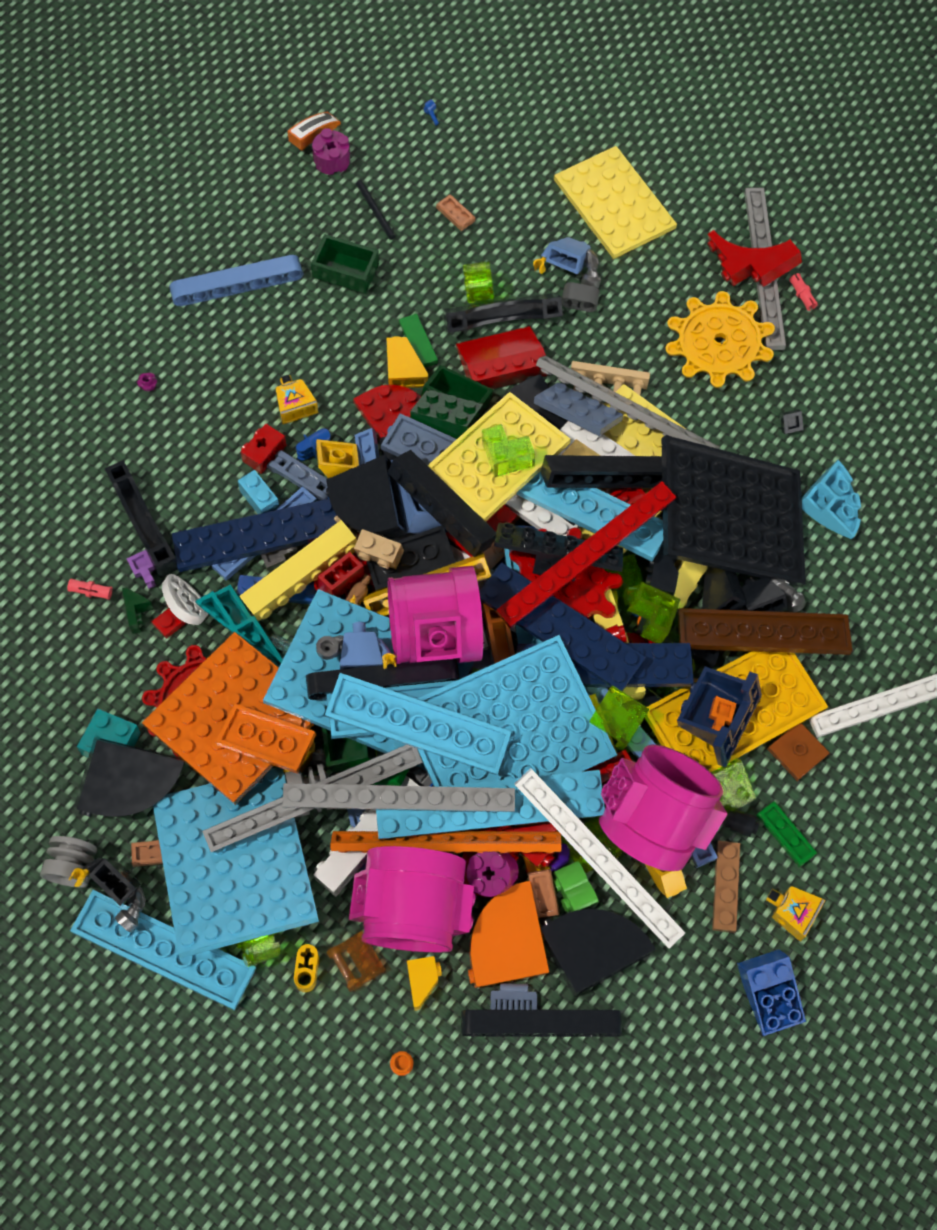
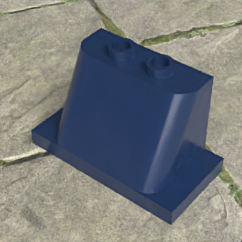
[677,667,762,767]

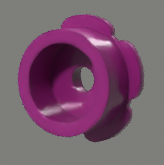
[137,373,157,391]

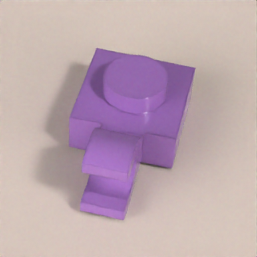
[127,550,156,589]

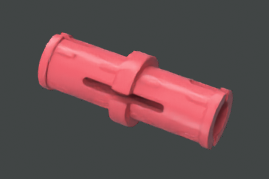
[789,273,818,311]
[67,578,113,600]

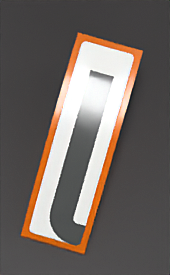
[287,112,341,151]

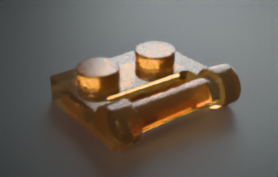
[327,931,386,992]

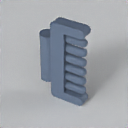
[490,983,537,1010]

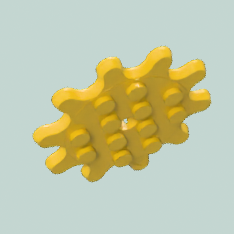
[665,291,775,388]

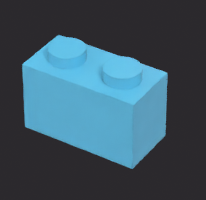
[238,470,279,514]

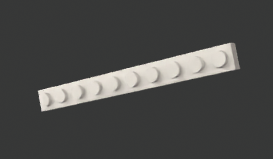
[514,768,685,948]

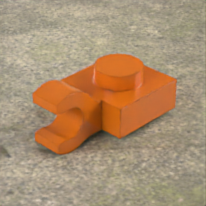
[708,696,737,731]

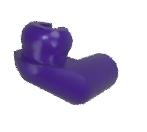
[549,842,570,873]

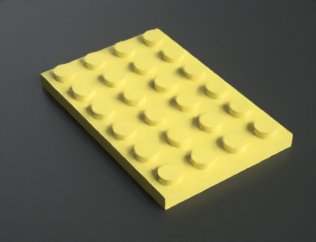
[554,146,677,259]
[428,392,571,522]

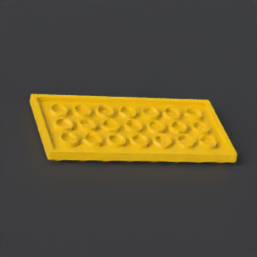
[641,651,828,773]

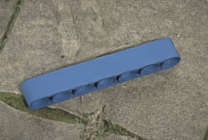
[169,255,304,306]

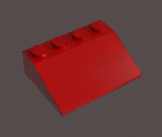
[456,326,547,389]

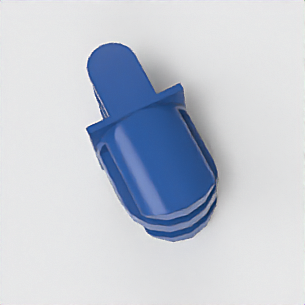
[296,428,331,461]

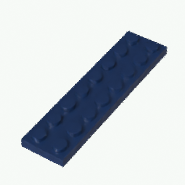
[172,498,337,573]
[479,562,646,694]
[516,643,694,687]

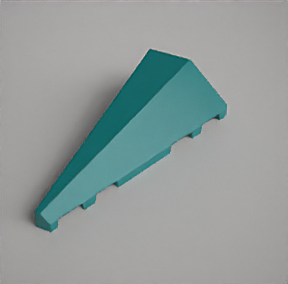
[195,585,283,667]

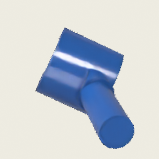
[424,99,439,125]

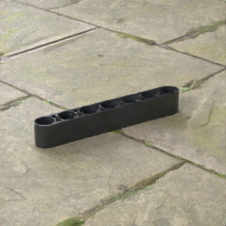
[305,659,460,700]
[461,1010,622,1037]

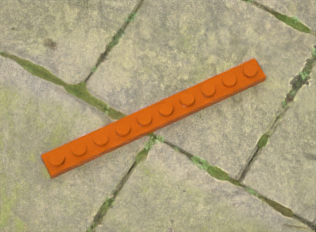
[330,831,561,853]

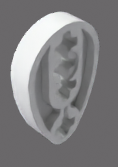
[162,574,208,625]

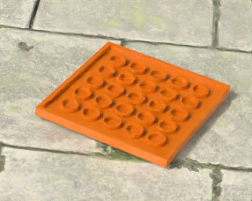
[142,632,314,805]

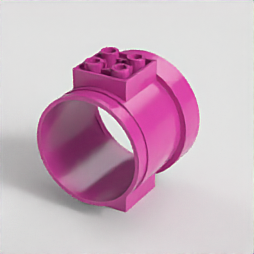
[388,566,483,664]
[599,745,727,871]
[349,846,476,953]

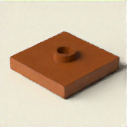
[767,723,829,781]

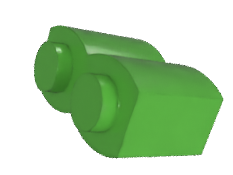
[552,861,599,912]

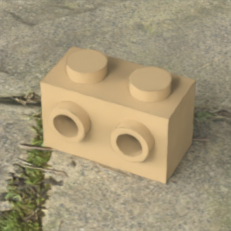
[354,529,404,569]

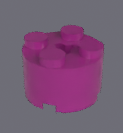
[312,128,350,175]
[467,852,519,897]

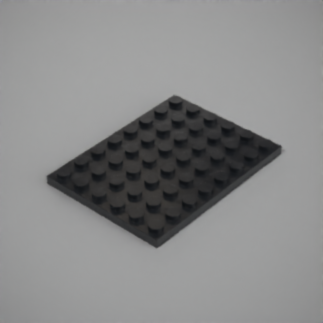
[661,435,806,587]

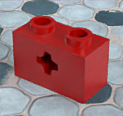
[241,424,287,474]
[318,552,364,597]

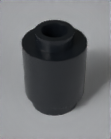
[725,810,760,837]

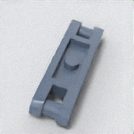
[267,450,328,501]

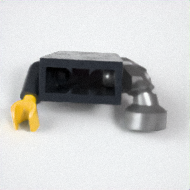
[739,577,805,612]
[69,858,146,933]

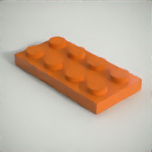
[216,704,316,774]

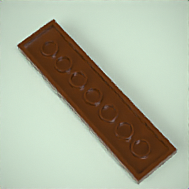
[678,608,853,655]

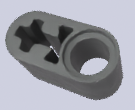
[561,282,600,312]

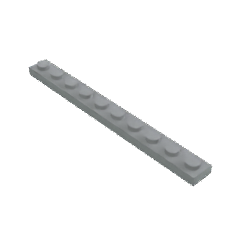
[744,188,786,350]
[536,356,720,449]
[202,744,423,852]
[283,783,515,812]

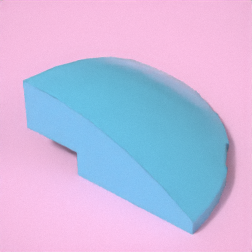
[801,460,861,539]

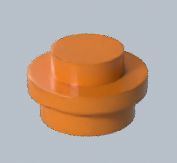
[390,1051,414,1076]

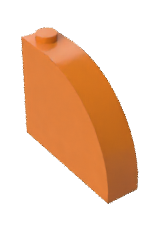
[468,881,549,988]

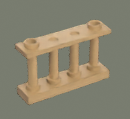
[571,361,650,404]

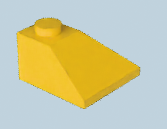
[316,439,359,479]

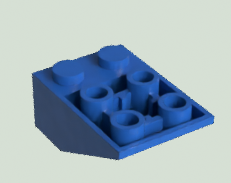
[737,949,806,1036]

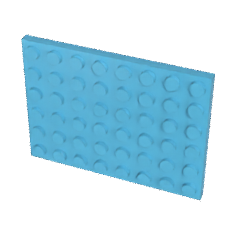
[263,589,474,771]
[417,635,617,787]
[153,767,319,958]

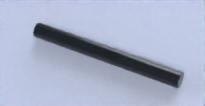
[356,180,396,240]

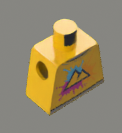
[276,375,318,424]
[766,886,825,941]

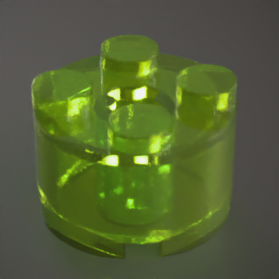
[463,261,494,303]
[235,933,280,967]

